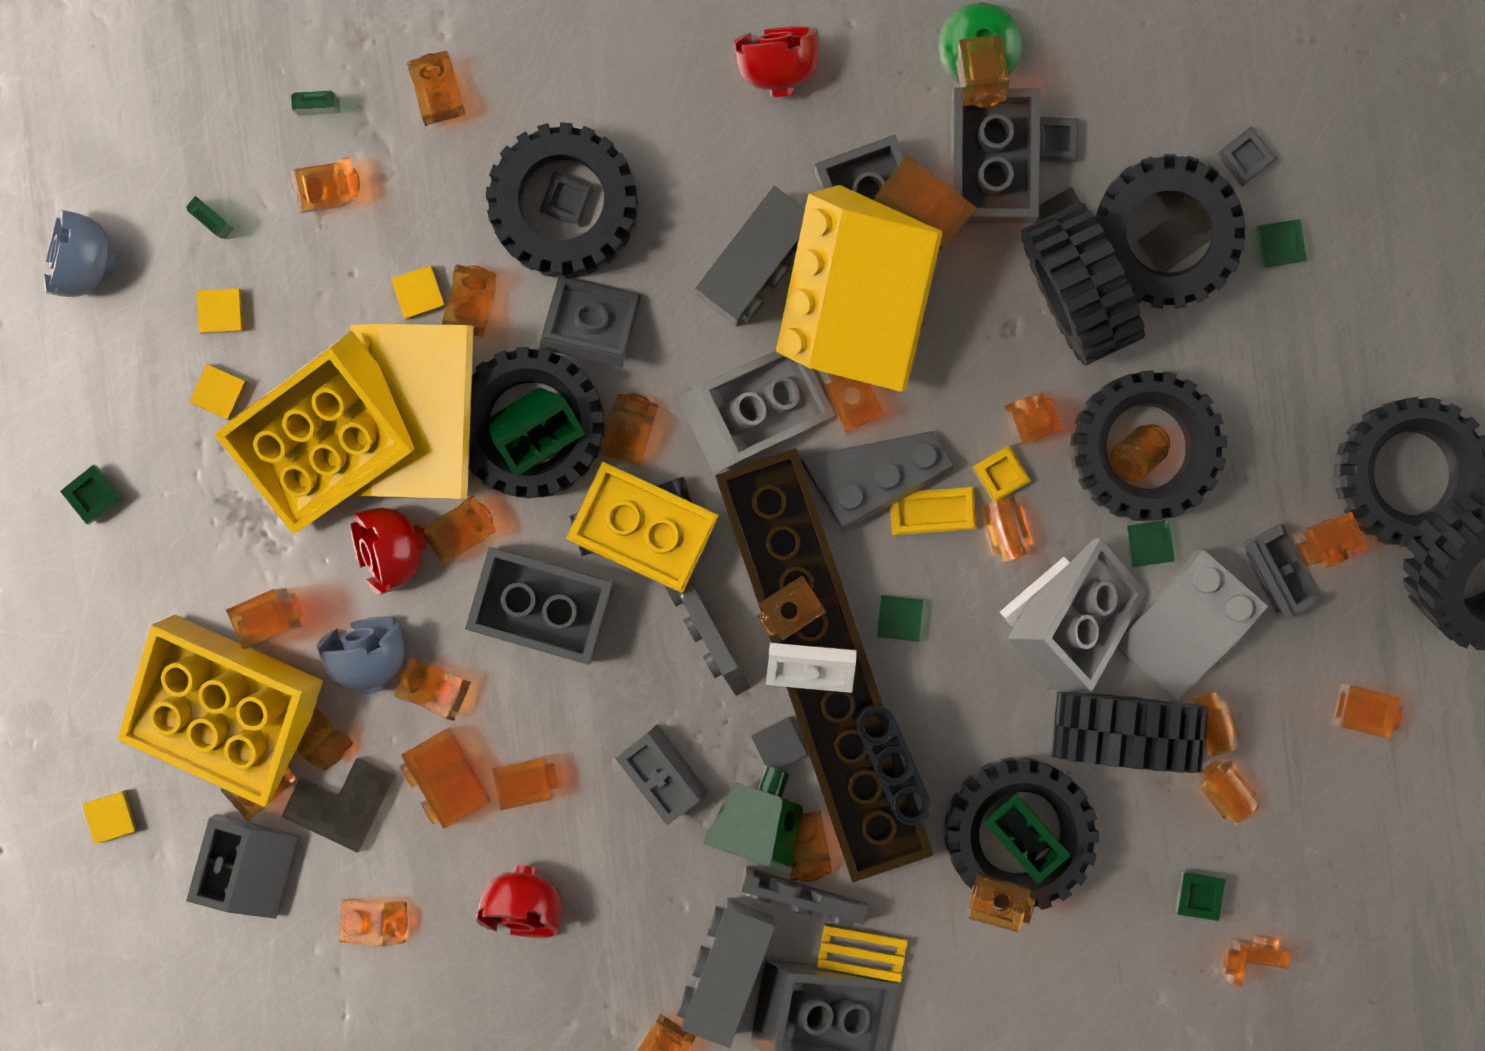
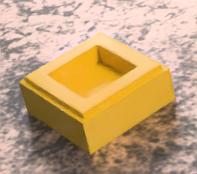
[391,265,446,320]
[196,288,244,334]
[189,364,247,420]
[972,445,1031,503]
[82,790,138,845]

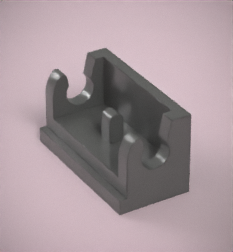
[1240,523,1322,620]
[615,724,708,825]

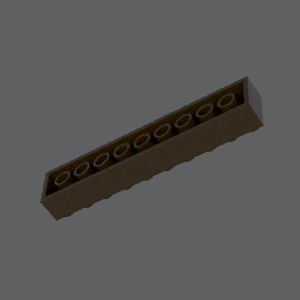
[715,448,934,883]

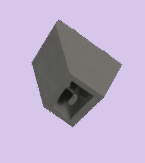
[186,814,299,919]

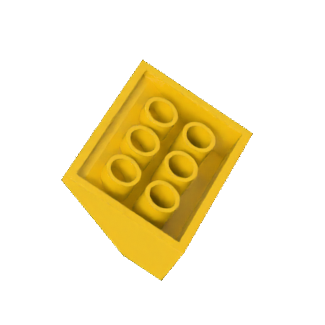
[776,185,943,392]
[350,324,474,499]
[214,330,415,535]
[117,615,323,807]

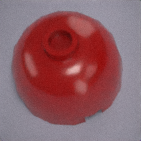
[733,26,820,97]
[350,507,426,595]
[476,865,563,938]

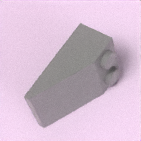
[677,350,836,475]
[1007,538,1147,692]
[1116,550,1268,701]

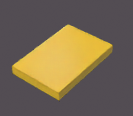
[566,461,719,594]

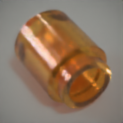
[1111,424,1170,482]
[981,497,1034,562]
[1194,691,1241,756]
[1198,760,1260,825]

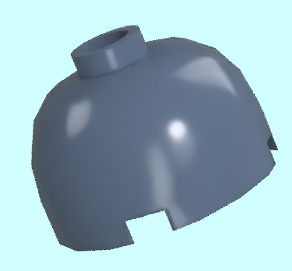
[43,209,115,297]
[317,617,406,694]

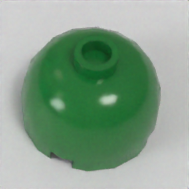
[938,2,1023,88]

